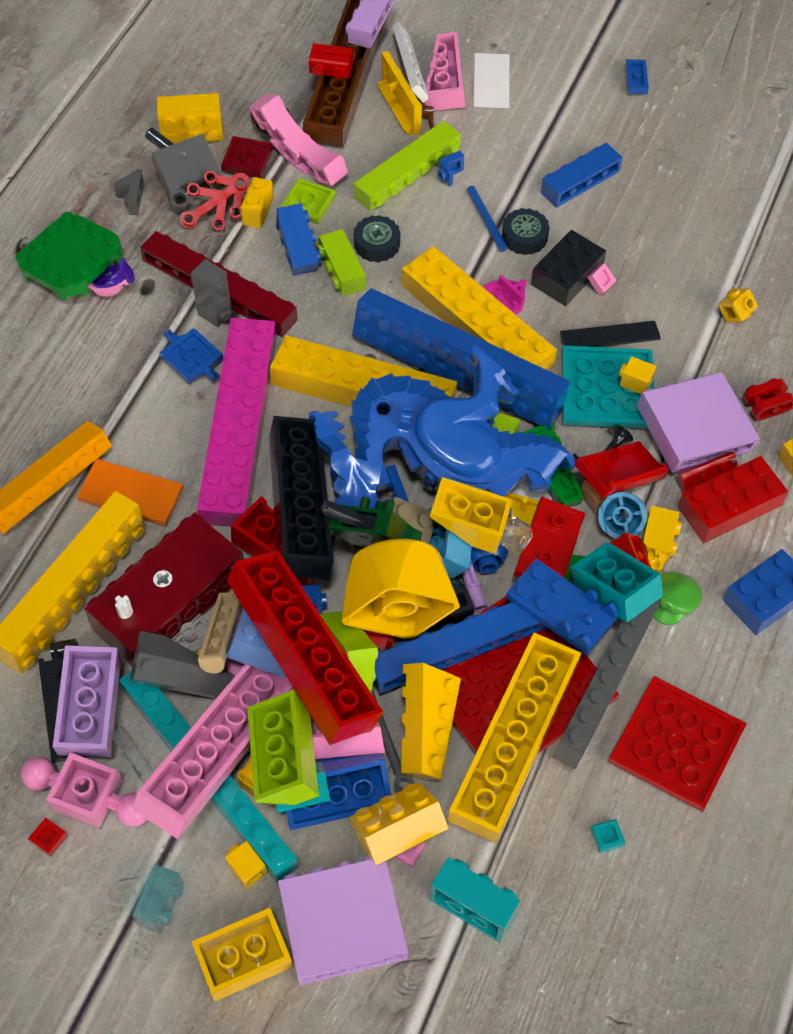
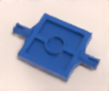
[159,328,224,384]

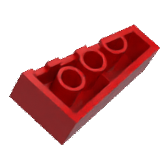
[231,496,319,586]

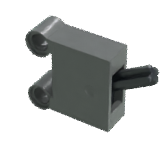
[145,128,227,214]

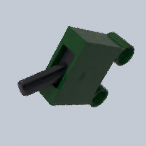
[321,496,422,550]

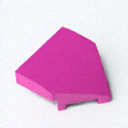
[482,275,526,315]

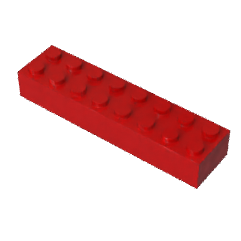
[227,550,383,745]

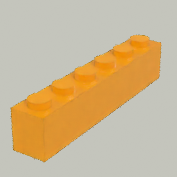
[0,420,112,534]

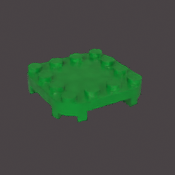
[15,212,123,301]

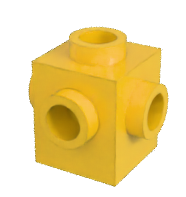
[718,287,758,322]

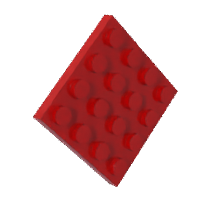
[608,676,747,812]

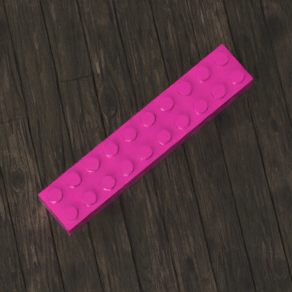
[197,318,277,527]

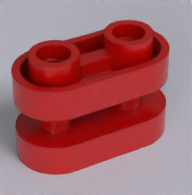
[743,378,793,421]

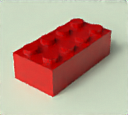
[677,456,788,544]

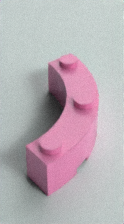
[249,94,348,186]

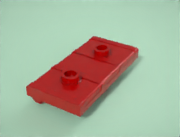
[575,441,668,498]
[513,497,585,578]

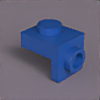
[437,151,464,187]

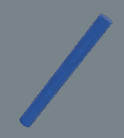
[467,186,508,252]

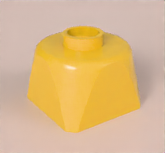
[342,539,460,639]

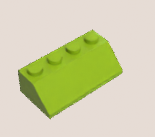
[247,689,319,805]

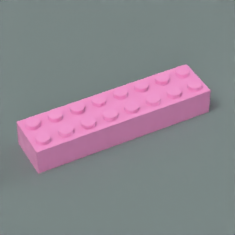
[132,664,294,839]

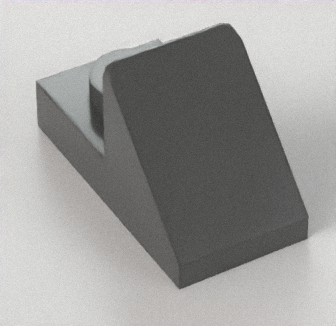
[114,169,145,216]

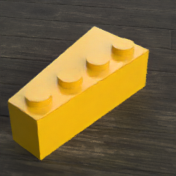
[401,663,461,780]

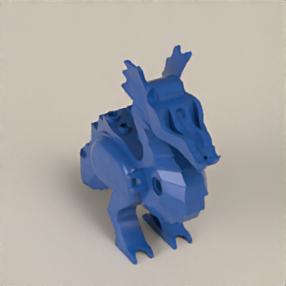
[309,344,576,509]

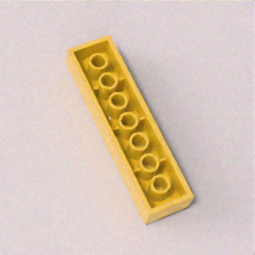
[401,246,557,370]
[270,335,457,415]
[0,491,145,675]
[448,633,581,844]

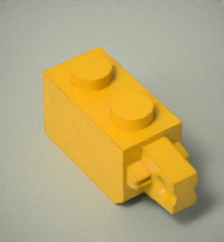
[642,505,682,574]

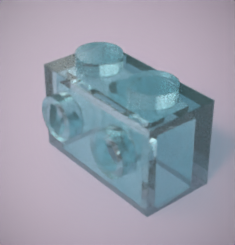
[132,864,184,934]

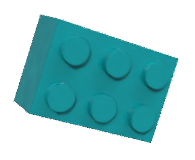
[571,542,663,623]
[430,857,521,943]

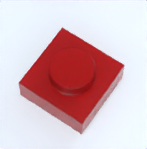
[28,817,68,856]

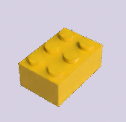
[157,93,224,144]
[348,782,448,865]
[191,908,293,1002]

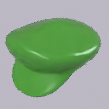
[653,572,702,625]

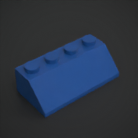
[286,753,391,830]

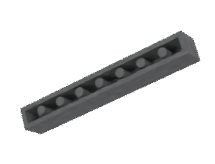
[552,600,661,769]

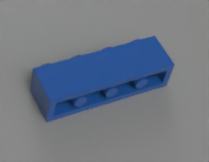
[541,142,623,208]

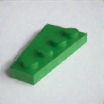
[522,422,584,507]

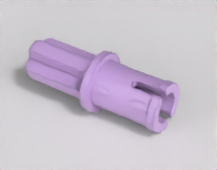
[462,564,488,612]

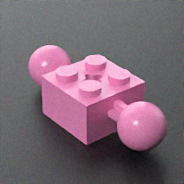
[21,752,147,829]

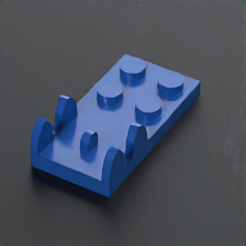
[505,559,618,656]

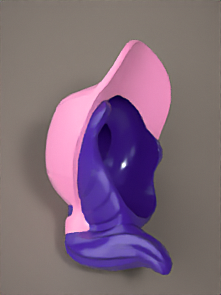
[87,258,135,297]

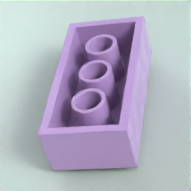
[53,646,121,757]

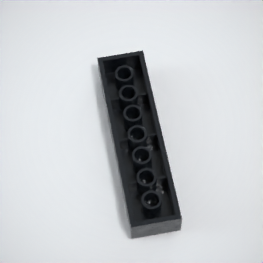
[269,416,334,580]

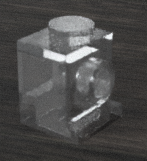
[499,516,533,555]

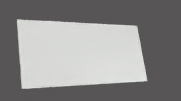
[473,53,510,108]

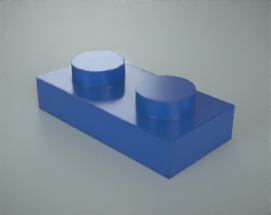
[625,59,649,94]
[385,464,409,502]

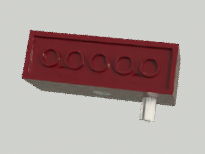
[84,512,244,667]

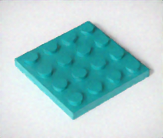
[562,345,654,429]

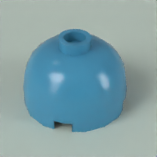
[598,492,647,539]

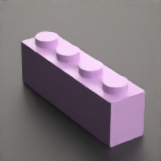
[346,0,396,49]

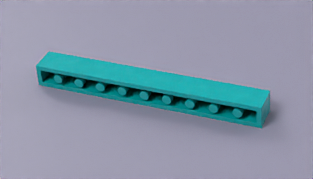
[119,671,299,885]

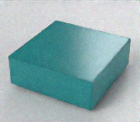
[590,819,626,854]

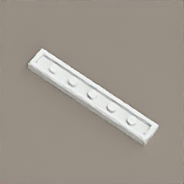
[392,22,429,102]

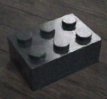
[531,229,607,306]

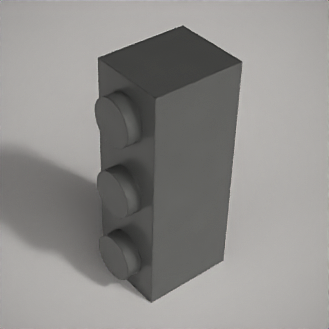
[191,259,232,327]

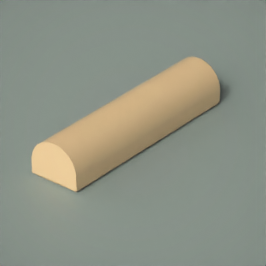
[198,593,242,674]

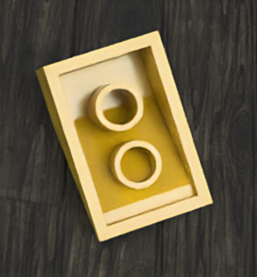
[429,477,513,554]

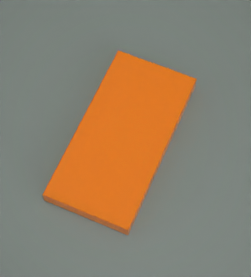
[77,459,184,527]

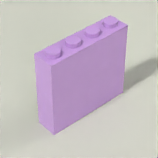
[636,372,760,473]
[278,856,408,985]

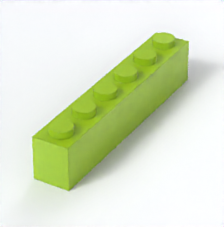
[353,121,461,211]

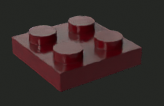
[221,136,273,178]

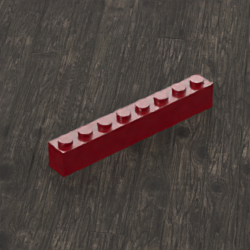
[140,231,298,338]

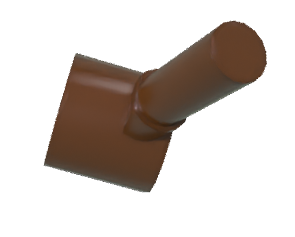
[422,105,435,130]

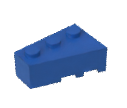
[275,203,321,276]

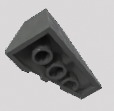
[129,631,235,698]

